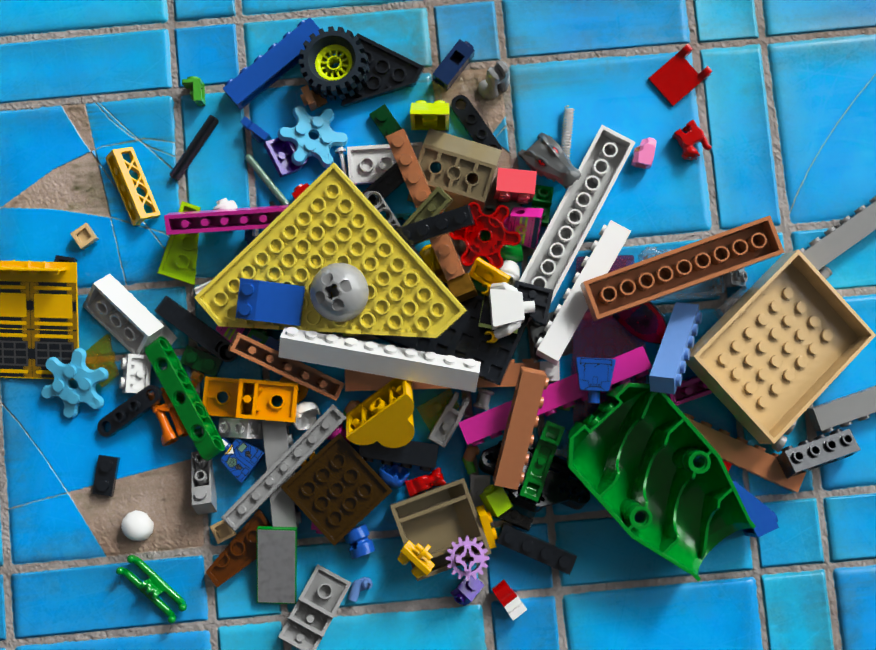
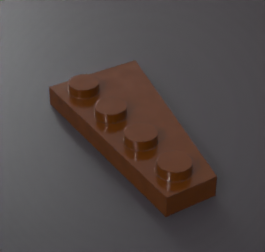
[206,509,272,588]

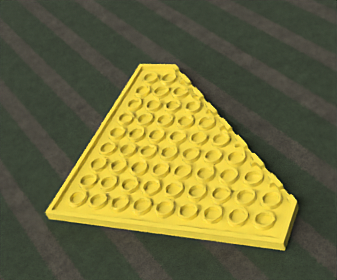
[194,162,467,338]

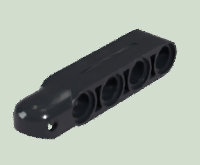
[154,295,238,362]

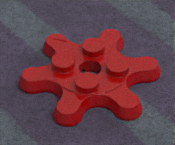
[449,202,521,269]

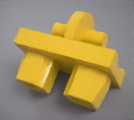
[397,540,435,579]

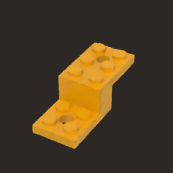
[202,376,299,423]

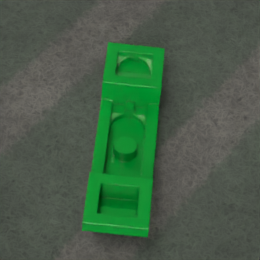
[519,421,565,502]

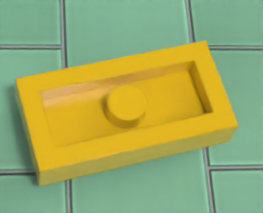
[469,257,511,285]
[476,505,498,549]

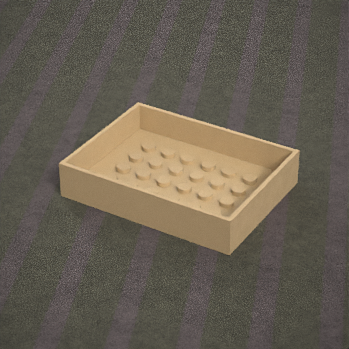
[686,249,876,444]

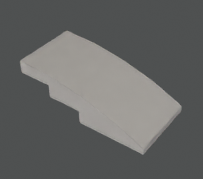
[278,564,352,650]

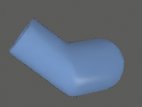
[348,577,373,602]

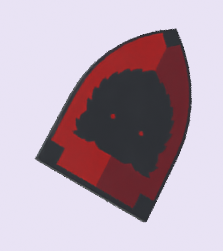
[612,302,667,344]

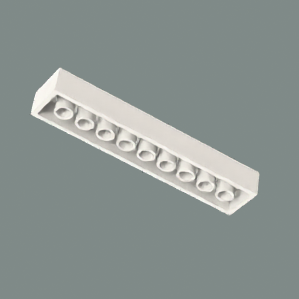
[519,125,636,303]

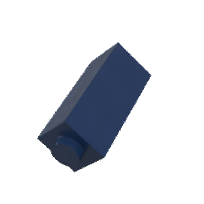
[432,39,475,91]

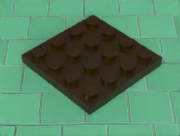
[281,433,392,546]

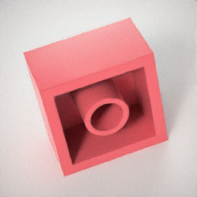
[494,168,537,204]

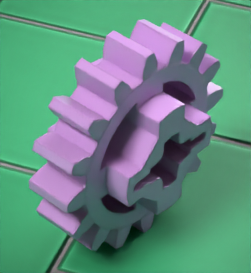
[446,535,489,581]

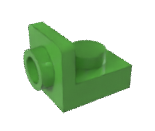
[182,76,206,106]

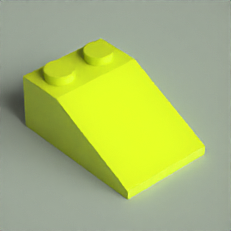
[410,100,449,131]

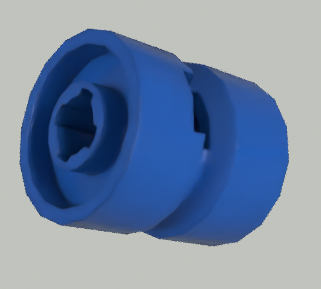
[344,524,376,559]

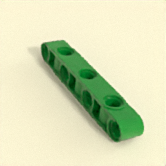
[145,336,225,461]

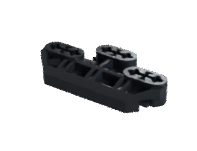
[478,440,590,512]

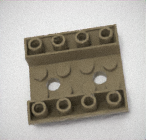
[407,128,502,212]

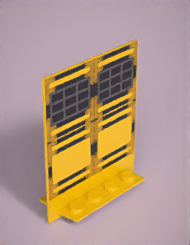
[0,259,79,380]

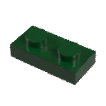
[369,104,402,144]
[180,345,223,377]

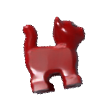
[672,120,712,161]
[405,467,446,497]

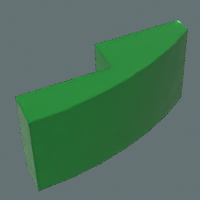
[531,185,554,227]

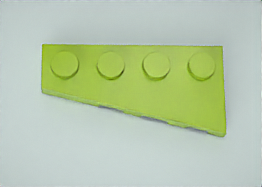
[157,201,201,286]

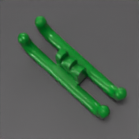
[116,555,187,624]

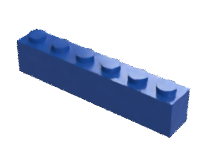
[223,17,320,111]

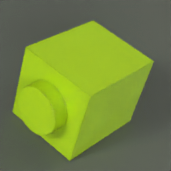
[479,484,513,517]

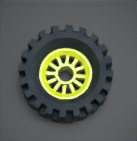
[299,26,370,101]

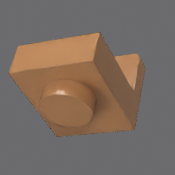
[300,85,328,111]

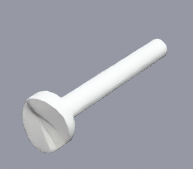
[335,147,348,177]

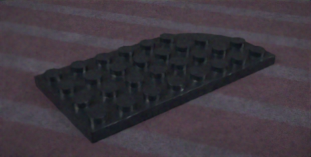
[373,281,530,385]

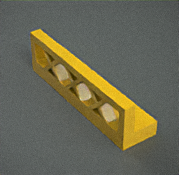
[105,147,161,226]

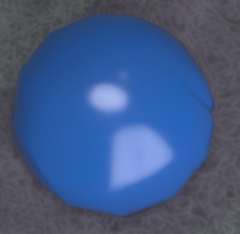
[378,464,410,489]

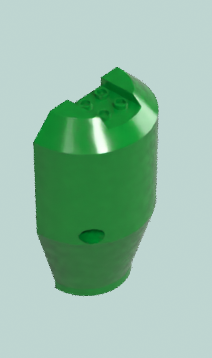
[566,383,756,581]

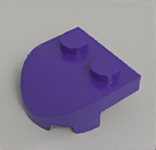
[264,137,309,178]

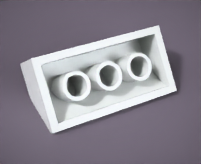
[83,274,164,354]

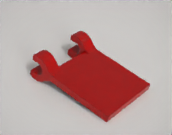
[648,44,713,106]

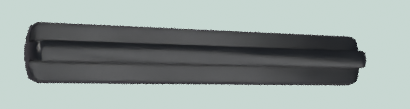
[170,115,219,181]

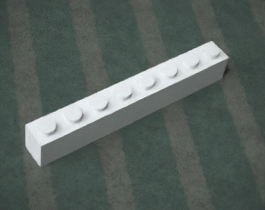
[535,220,631,365]

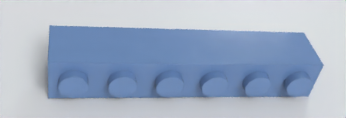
[649,302,702,394]

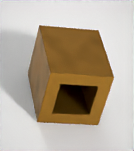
[446,273,478,303]

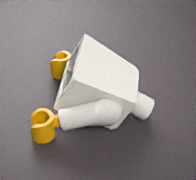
[481,282,535,343]

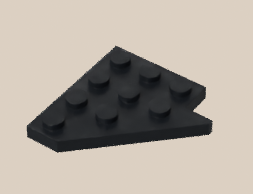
[336,33,424,107]

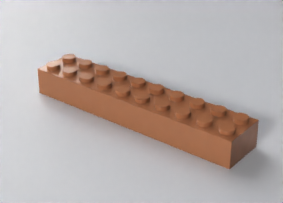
[580,215,785,322]

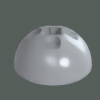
[310,263,369,322]

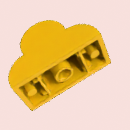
[346,378,414,448]

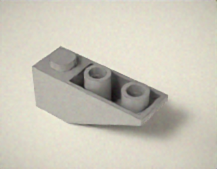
[191,451,217,515]

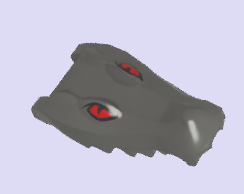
[518,133,581,189]

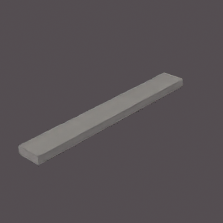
[221,404,347,531]

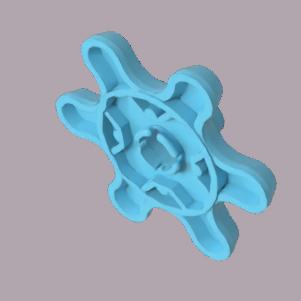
[278,106,348,168]
[41,348,109,418]

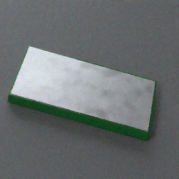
[257,526,297,604]

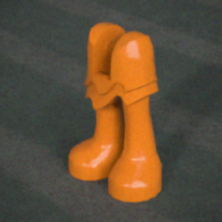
[148,387,189,446]

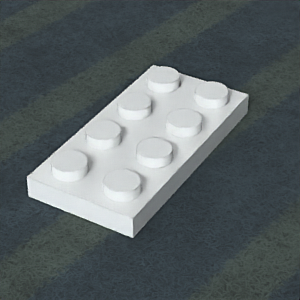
[347,142,422,185]

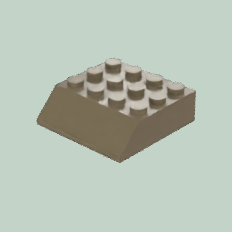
[390,478,491,581]

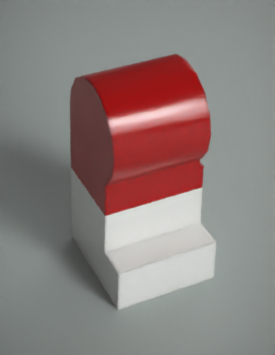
[492,579,527,621]

